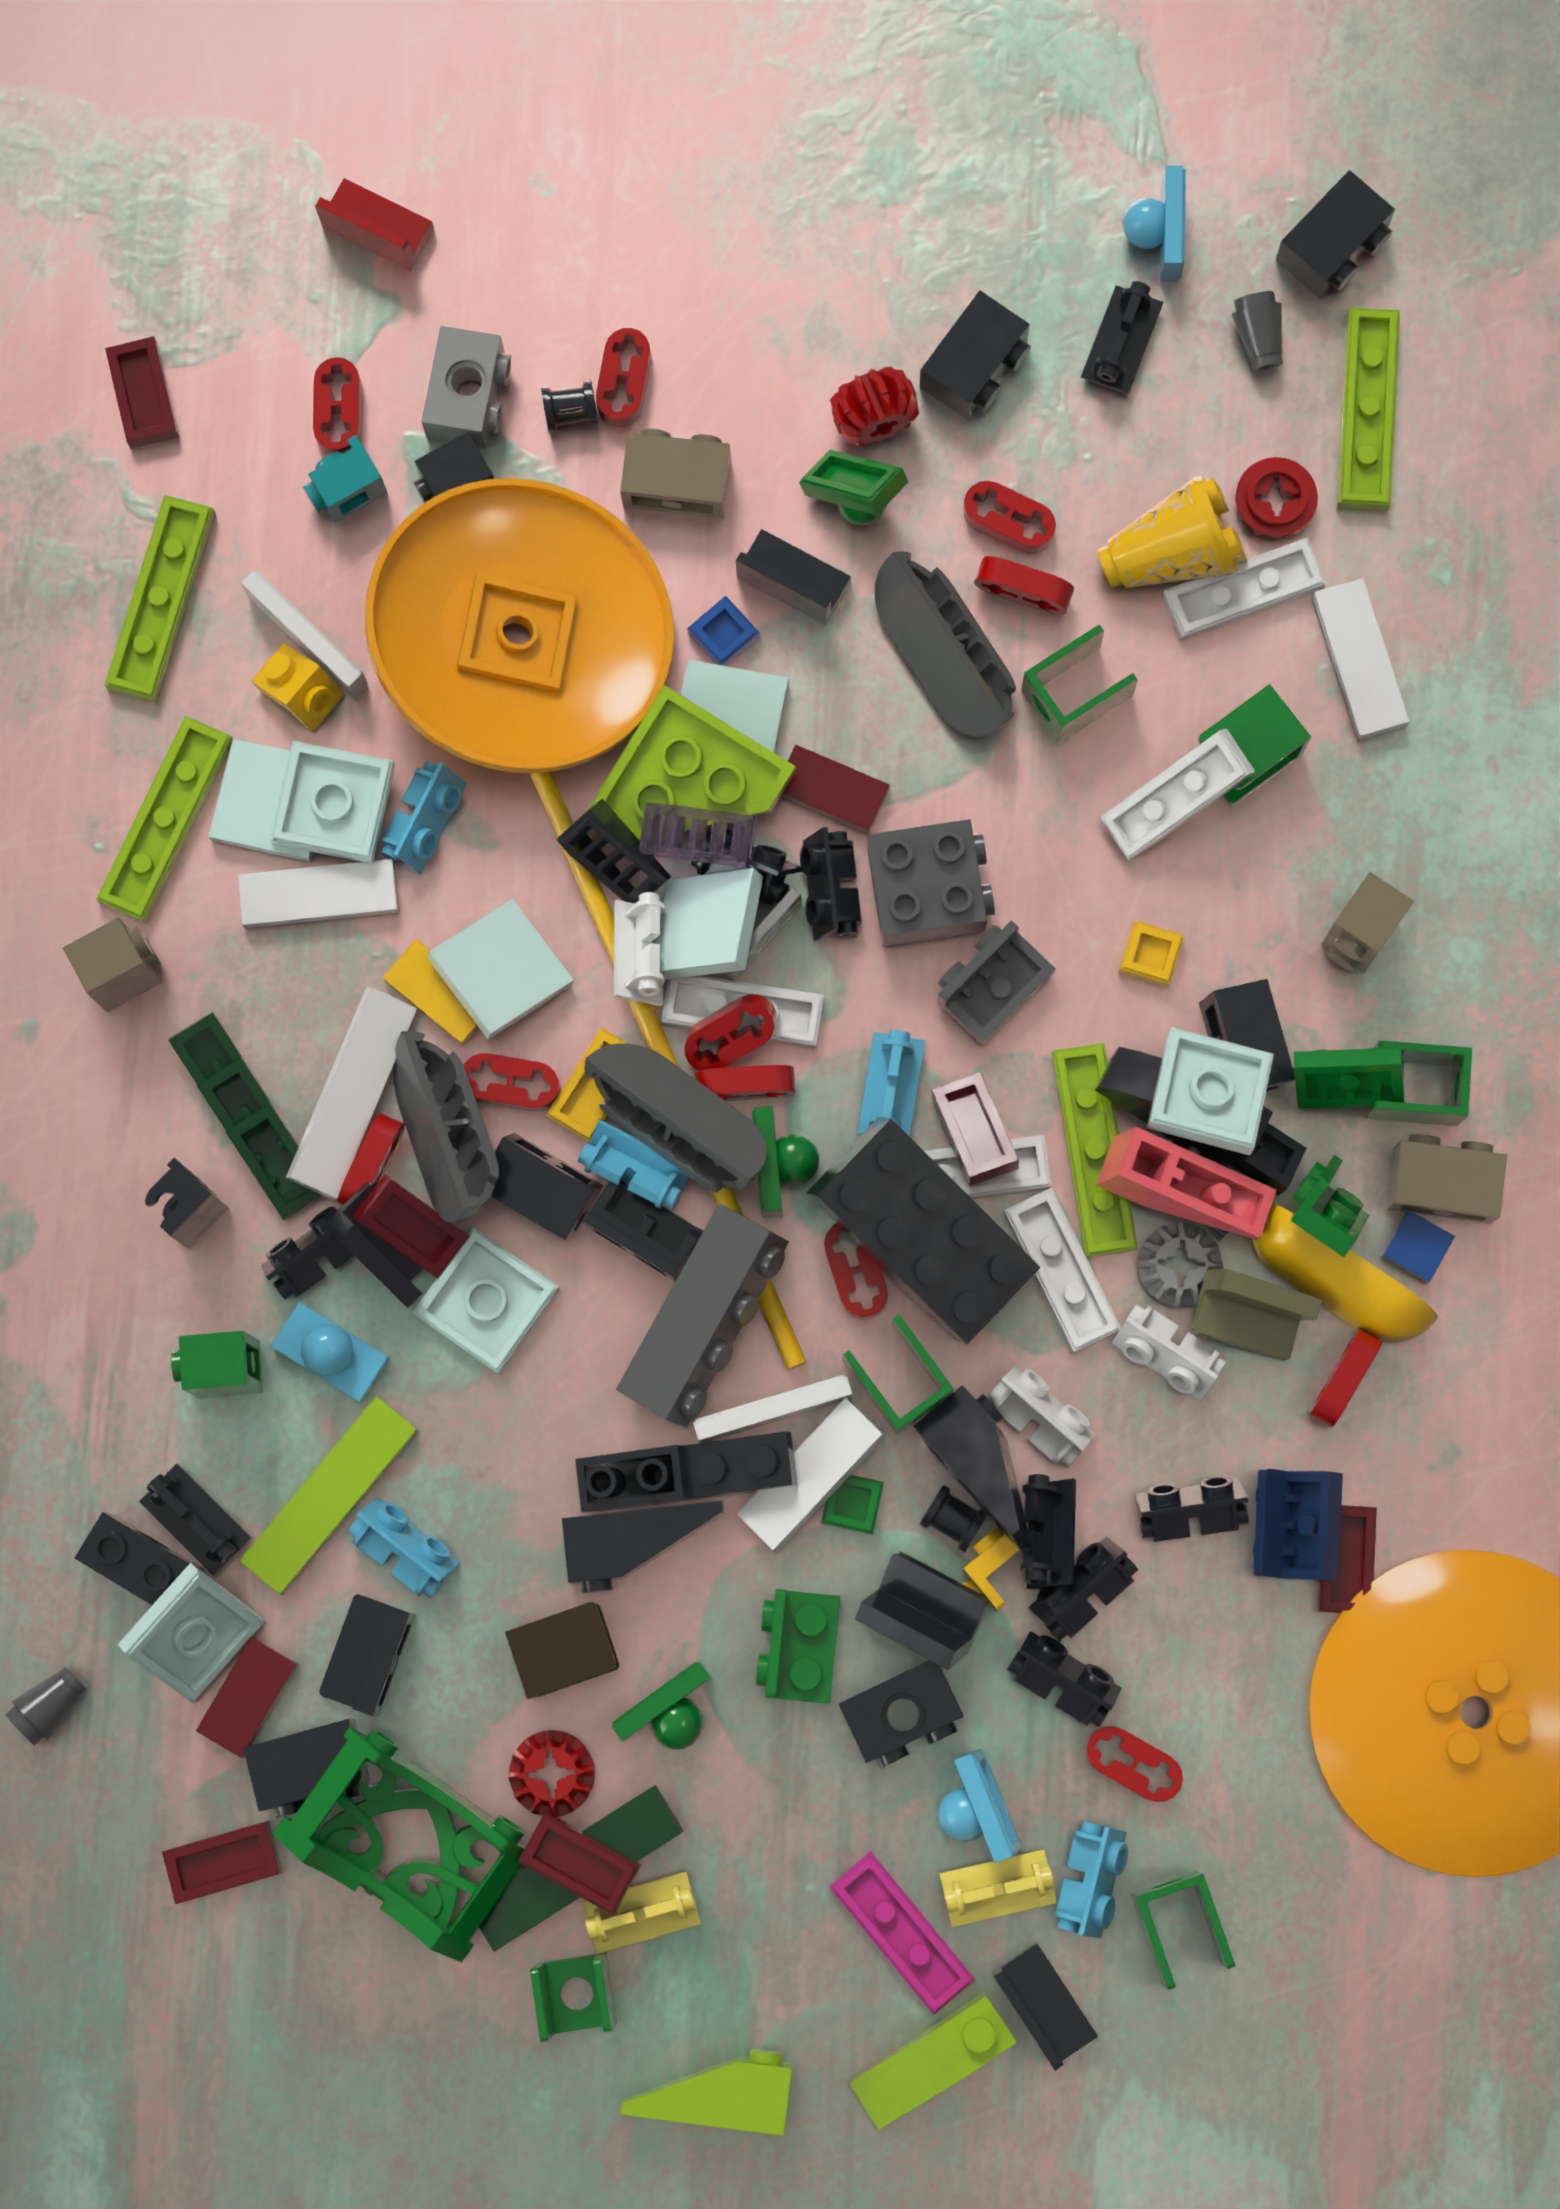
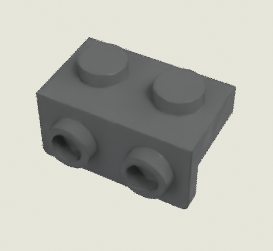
[937,920,1056,1046]

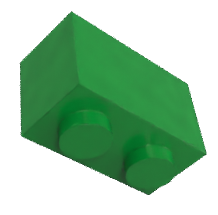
[171,1331,263,1398]

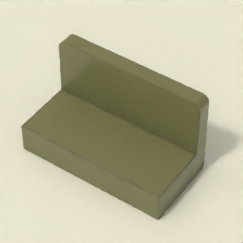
[1191,1269,1322,1360]

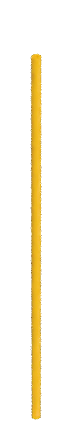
[530,772,807,1370]

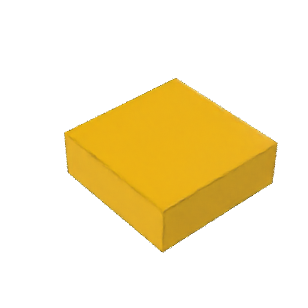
[1118,920,1185,988]

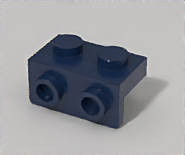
[1253,1469,1343,1581]

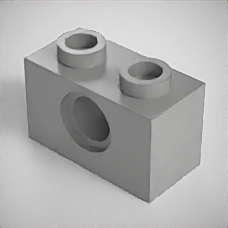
[421,326,511,449]

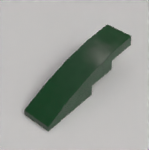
[168,1011,322,1220]
[479,1785,684,1952]

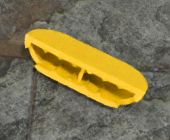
[1252,1203,1438,1342]

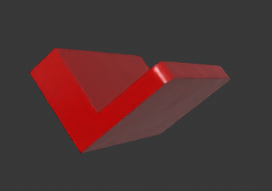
[315,178,434,271]

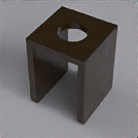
[505,1602,620,1699]

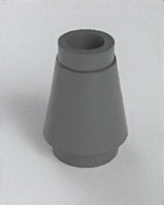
[1231,291,1283,371]
[5,1666,87,1746]

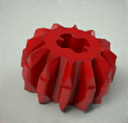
[830,367,920,447]

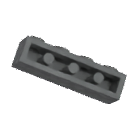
[616,1203,789,1428]

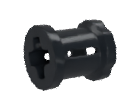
[541,379,599,433]
[919,1484,987,1553]

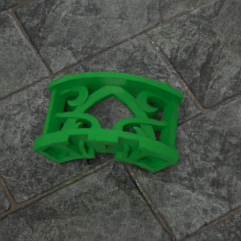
[272,1727,526,1963]

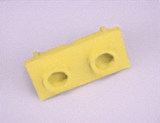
[939,1849,1057,1927]
[582,1871,701,1954]

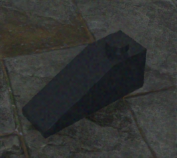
[914,1385,1032,1555]
[562,1501,725,1593]

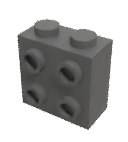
[867,819,995,947]

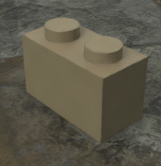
[620,429,731,519]
[1321,872,1414,973]
[63,917,162,1012]
[1386,1134,1507,1224]

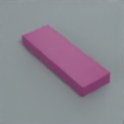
[829,1851,975,2015]

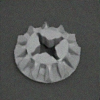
[1138,1222,1224,1307]

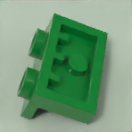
[1294,1048,1405,1109]
[1290,1155,1370,1257]
[756,1589,840,1704]

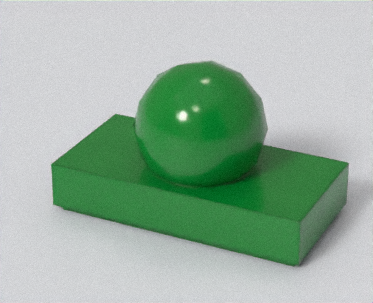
[799,449,909,526]
[752,1105,820,1218]
[612,1662,712,1750]

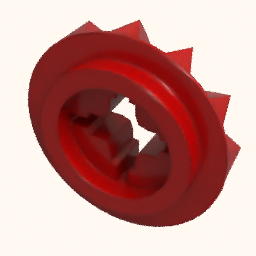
[1235,457,1318,540]
[508,1730,595,1817]

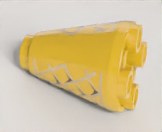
[1097,474,1247,588]

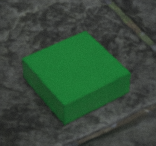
[821,1475,884,1535]

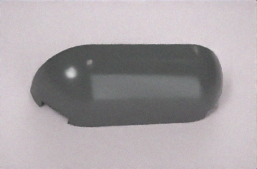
[875,551,1016,737]
[393,1031,499,1223]
[584,1044,767,1192]

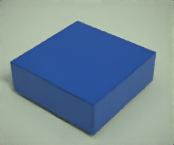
[687,595,760,666]
[1381,1210,1455,1284]

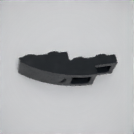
[1095,1047,1307,1196]
[575,1431,797,1512]

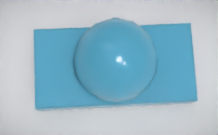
[1122,166,1186,282]
[271,1302,390,1403]
[938,1748,1022,1863]

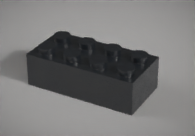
[806,1117,1041,1345]

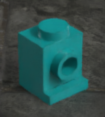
[302,435,388,523]

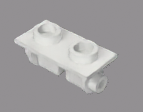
[614,892,665,1006]
[1111,1304,1226,1401]
[988,1364,1096,1468]

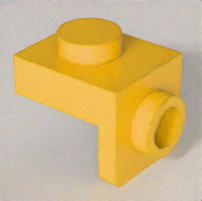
[251,642,344,731]
[962,1527,1019,1611]

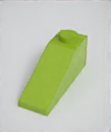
[849,1991,1017,2130]
[620,2049,793,2136]

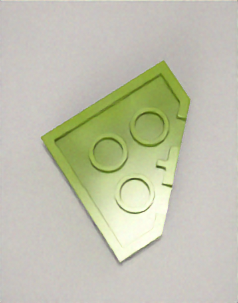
[587,685,798,843]

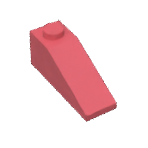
[1096,1126,1277,1240]

